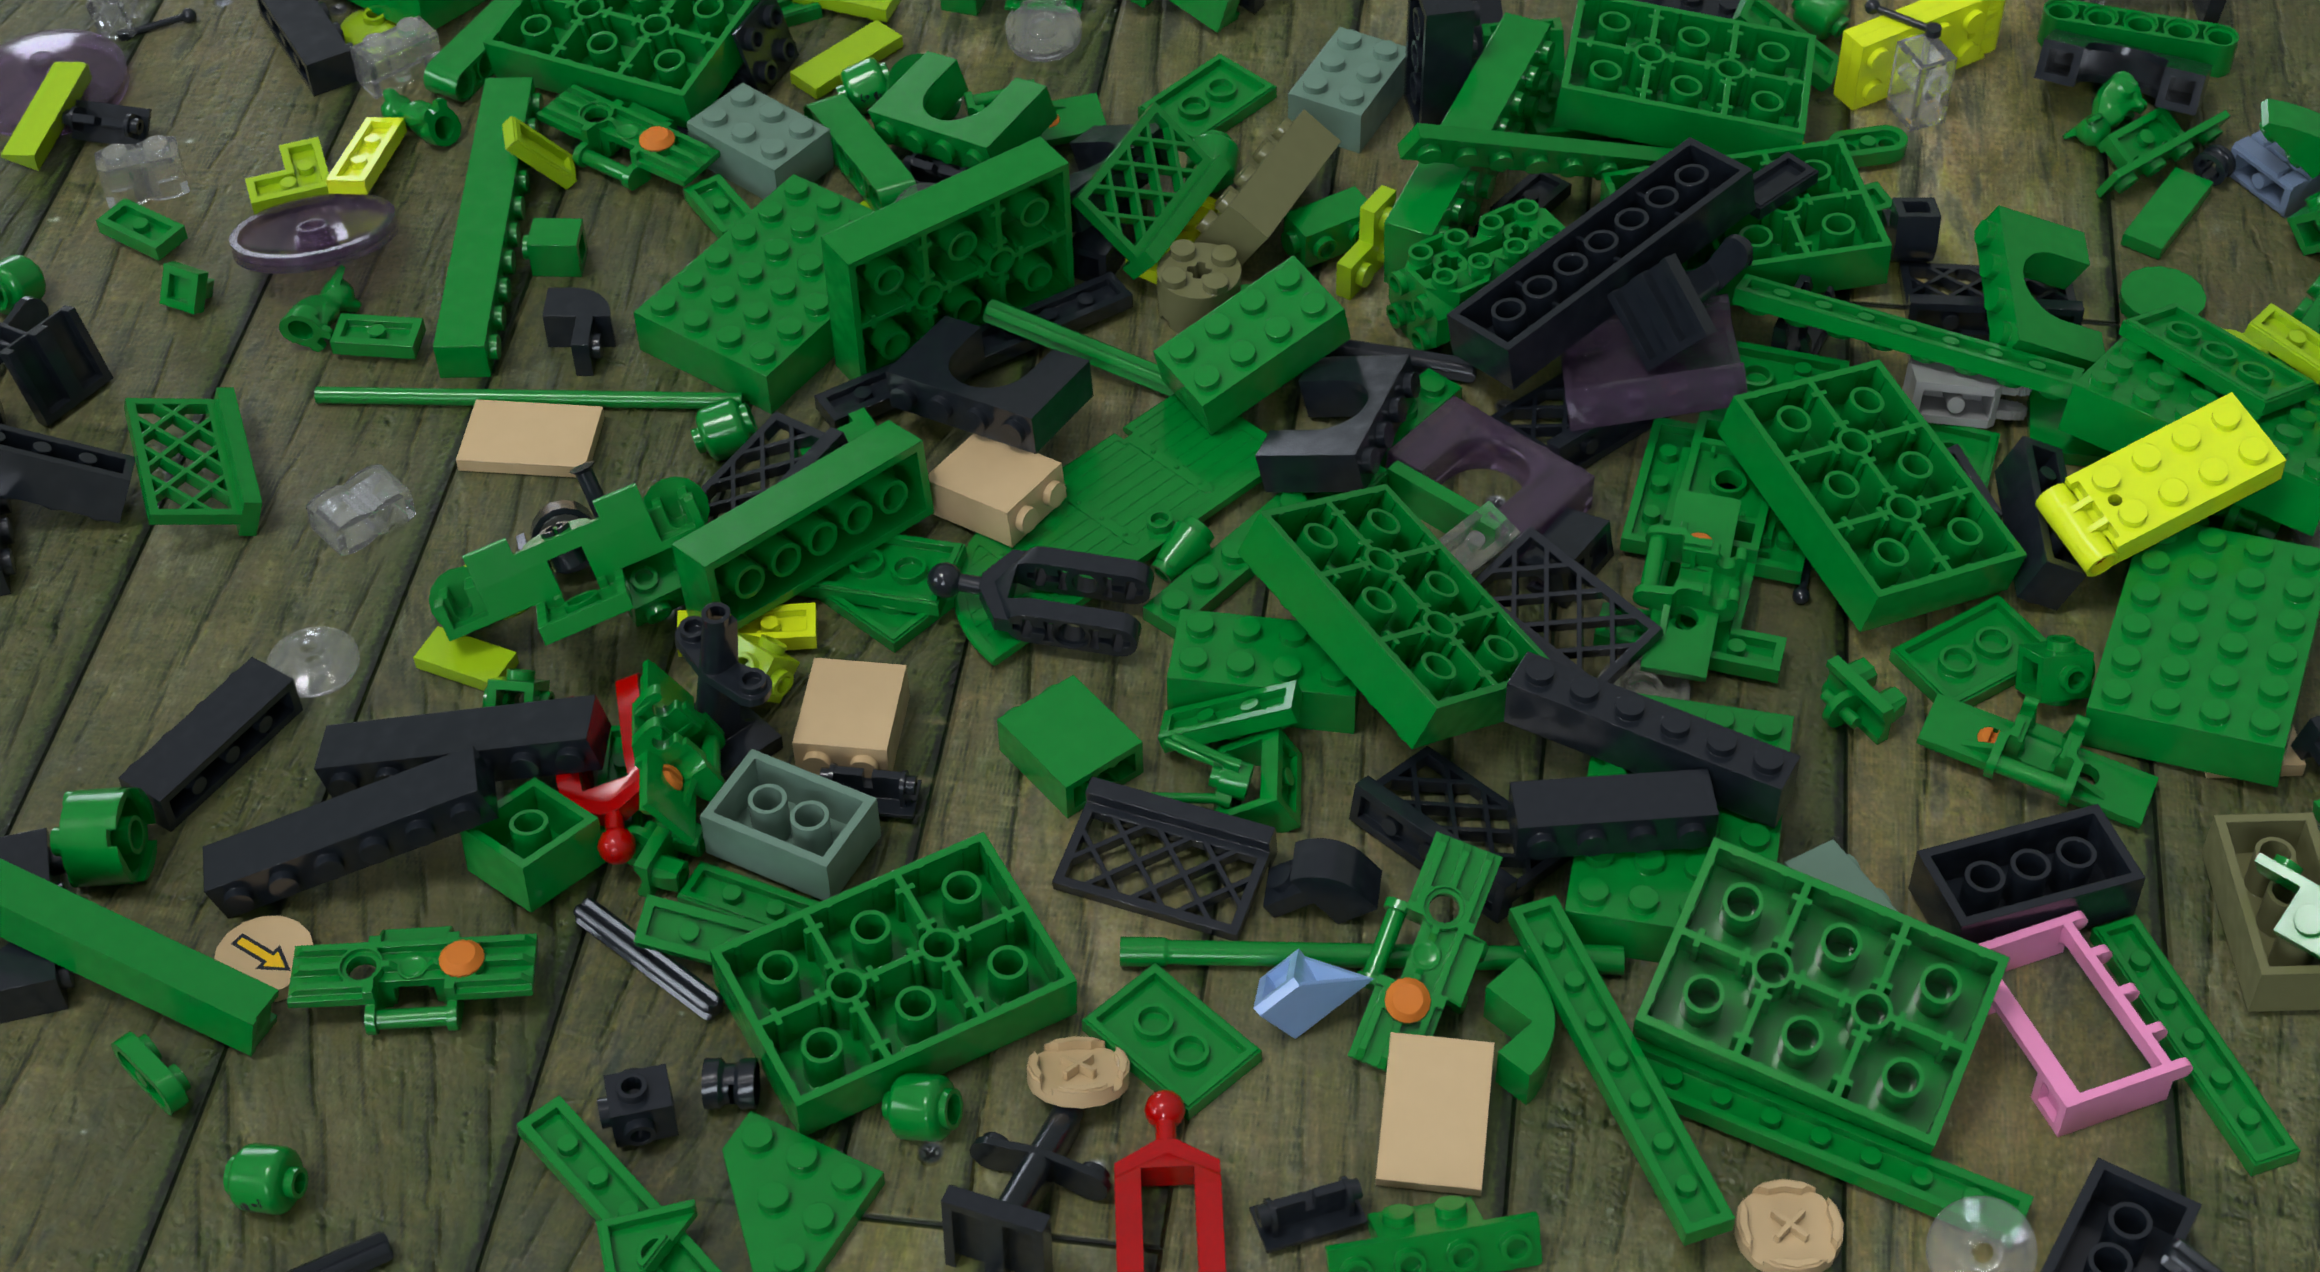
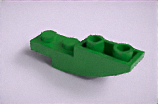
[2259,98,2320,179]

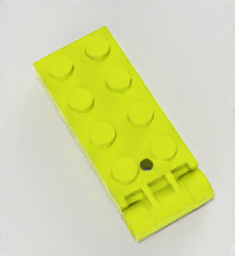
[1833,0,2006,111]
[2035,392,2286,577]

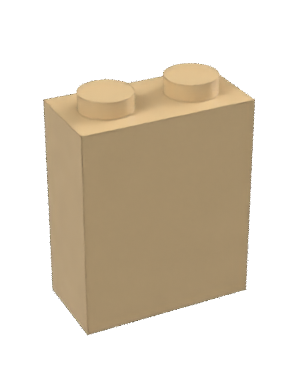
[928,433,1067,548]
[792,658,910,778]

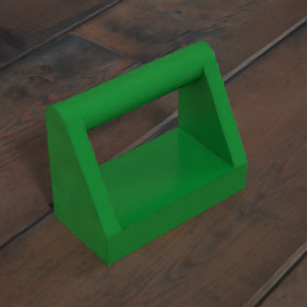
[1214,727,1302,833]

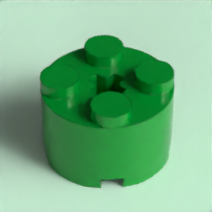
[50,787,157,888]

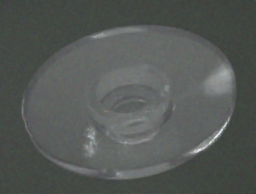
[266,626,360,698]
[1926,1196,2038,1272]

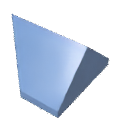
[1253,948,1374,1039]

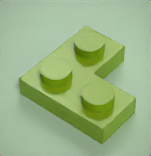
[245,137,335,216]
[1336,185,1396,300]

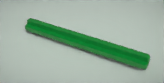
[983,299,1174,396]

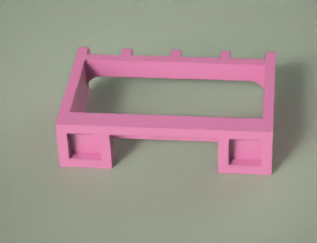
[1978,911,2193,1137]

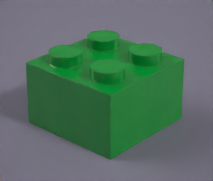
[460,777,606,913]

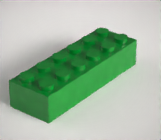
[672,420,934,630]

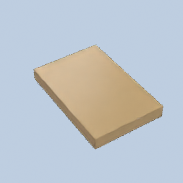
[456,399,605,478]
[1375,1032,1494,1196]

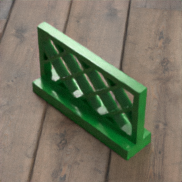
[1071,102,1232,280]
[124,387,262,536]

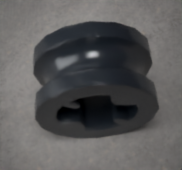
[2193,144,2236,186]

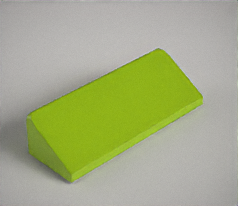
[0,62,92,171]

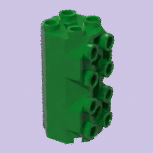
[1386,199,1566,351]

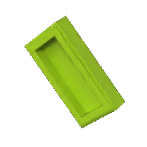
[502,116,577,190]
[413,626,519,691]

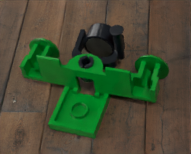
[429,461,710,646]

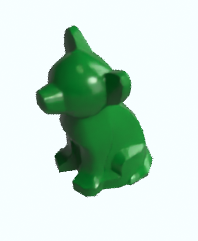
[2062,71,2148,153]
[381,88,462,147]
[279,264,362,352]

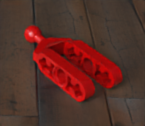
[555,672,642,865]
[1114,1089,1226,1272]

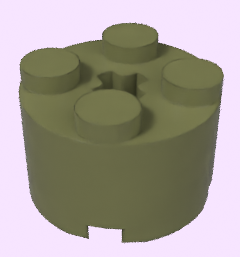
[1157,239,1241,333]

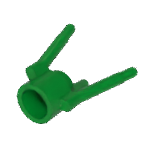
[1151,733,1255,808]

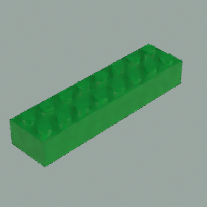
[1384,12,1555,283]

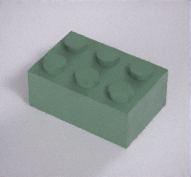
[1288,27,1406,154]
[687,82,834,199]
[700,749,881,900]

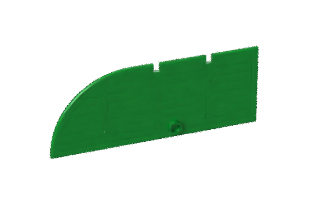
[954,394,1267,666]

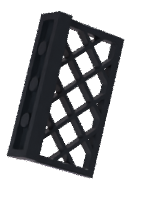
[1898,262,2084,342]
[1488,342,1688,483]
[701,411,848,524]
[1475,526,1664,684]
[1349,745,1573,924]
[1052,777,1278,941]

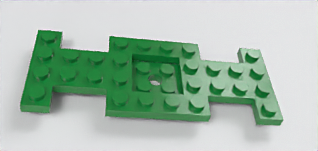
[1593,336,1850,683]

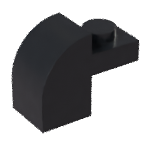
[1881,197,1941,262]
[542,287,616,376]
[1263,838,1382,924]

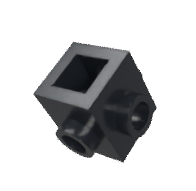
[597,1063,679,1148]

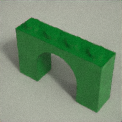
[868,51,1058,168]
[1974,205,2105,373]

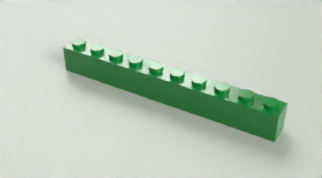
[433,77,544,378]

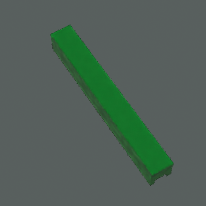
[0,858,279,1057]

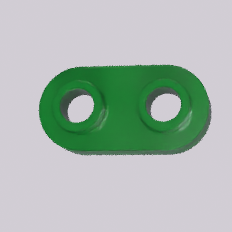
[1829,125,1908,168]
[111,1031,191,1115]

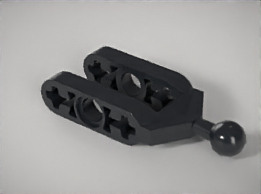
[927,546,1155,656]

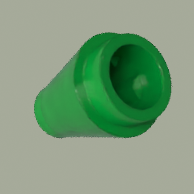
[1150,515,1215,583]

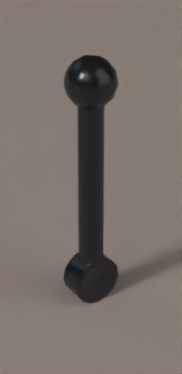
[1865,0,1942,39]
[116,8,197,41]
[1792,558,1812,605]

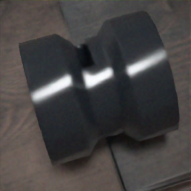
[701,1057,761,1110]

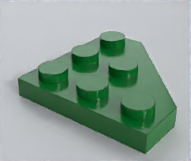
[722,1111,885,1272]

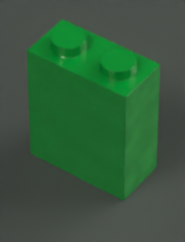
[997,675,1144,819]

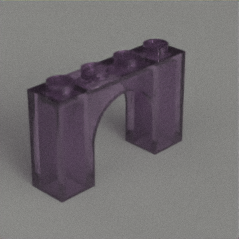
[1387,396,1595,560]

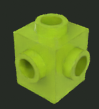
[738,633,800,703]

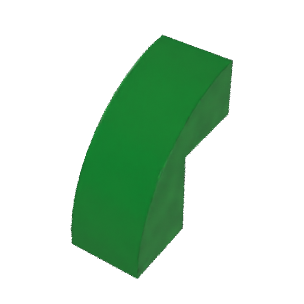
[1483,957,1555,1106]

